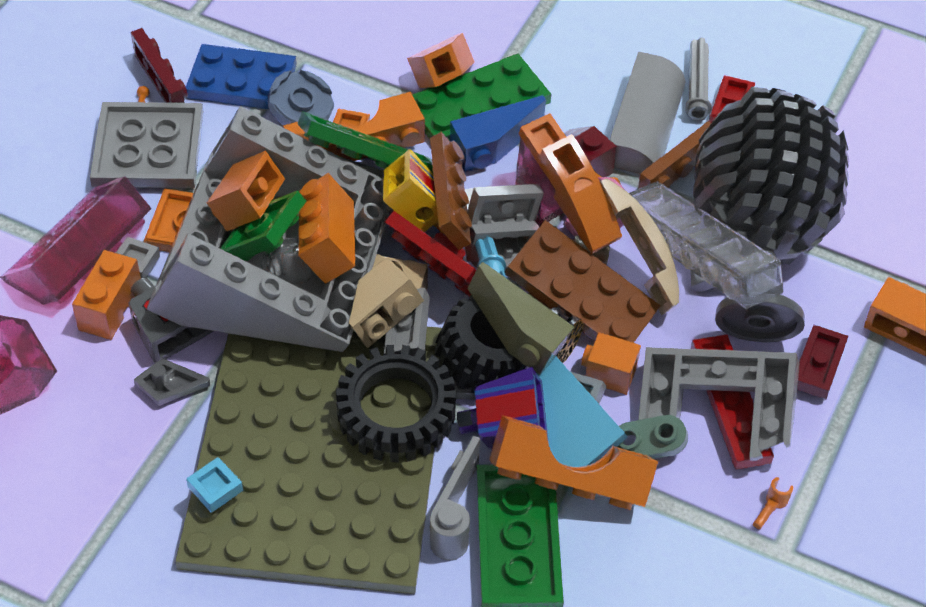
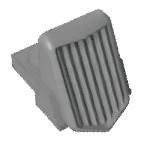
[465,184,544,270]

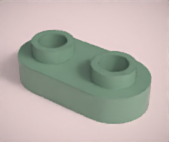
[617,415,689,459]

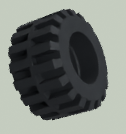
[435,295,527,393]

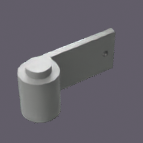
[430,436,480,561]

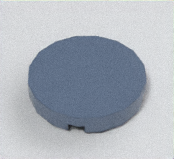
[268,70,334,125]

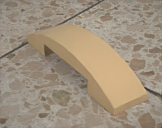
[600,178,679,316]

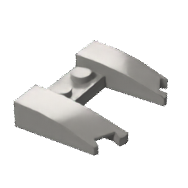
[638,347,799,461]

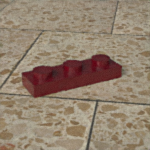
[130,28,188,103]

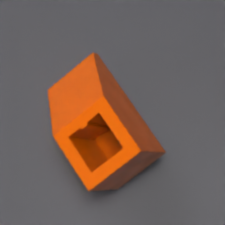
[407,32,475,88]

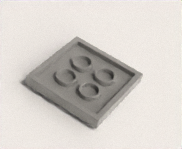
[90,102,204,188]

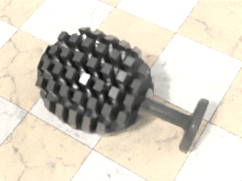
[692,87,849,343]

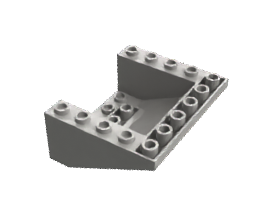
[147,106,391,352]

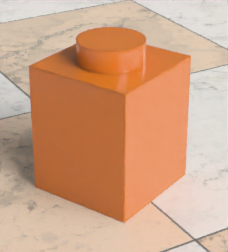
[581,332,641,395]

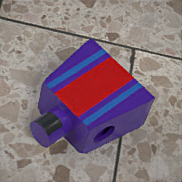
[457,367,549,449]

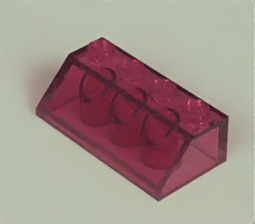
[0,176,152,305]

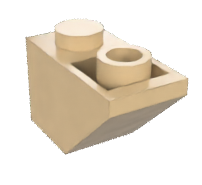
[349,257,424,349]

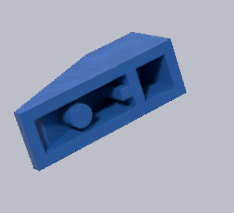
[450,95,546,172]

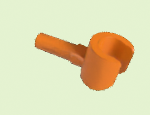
[753,477,794,530]

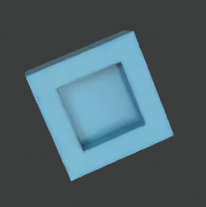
[186,457,243,513]

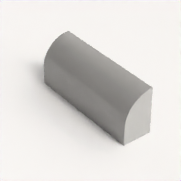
[610,51,686,174]

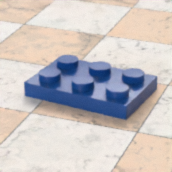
[186,43,297,110]

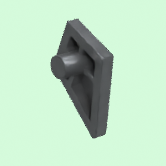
[133,358,210,406]

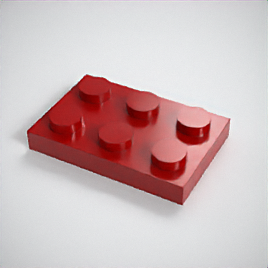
[385,211,476,298]

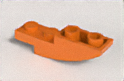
[518,113,622,254]

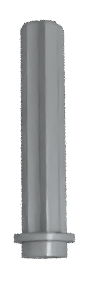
[685,37,712,121]

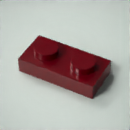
[797,324,849,400]

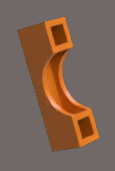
[283,92,425,161]
[489,415,658,510]

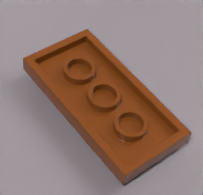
[505,220,661,343]

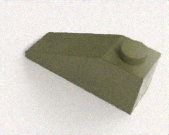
[468,262,574,375]

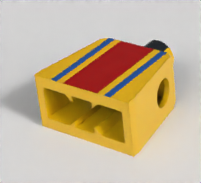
[383,149,444,234]

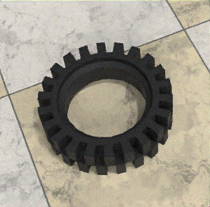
[336,345,456,462]

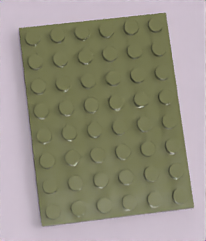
[175,326,442,595]

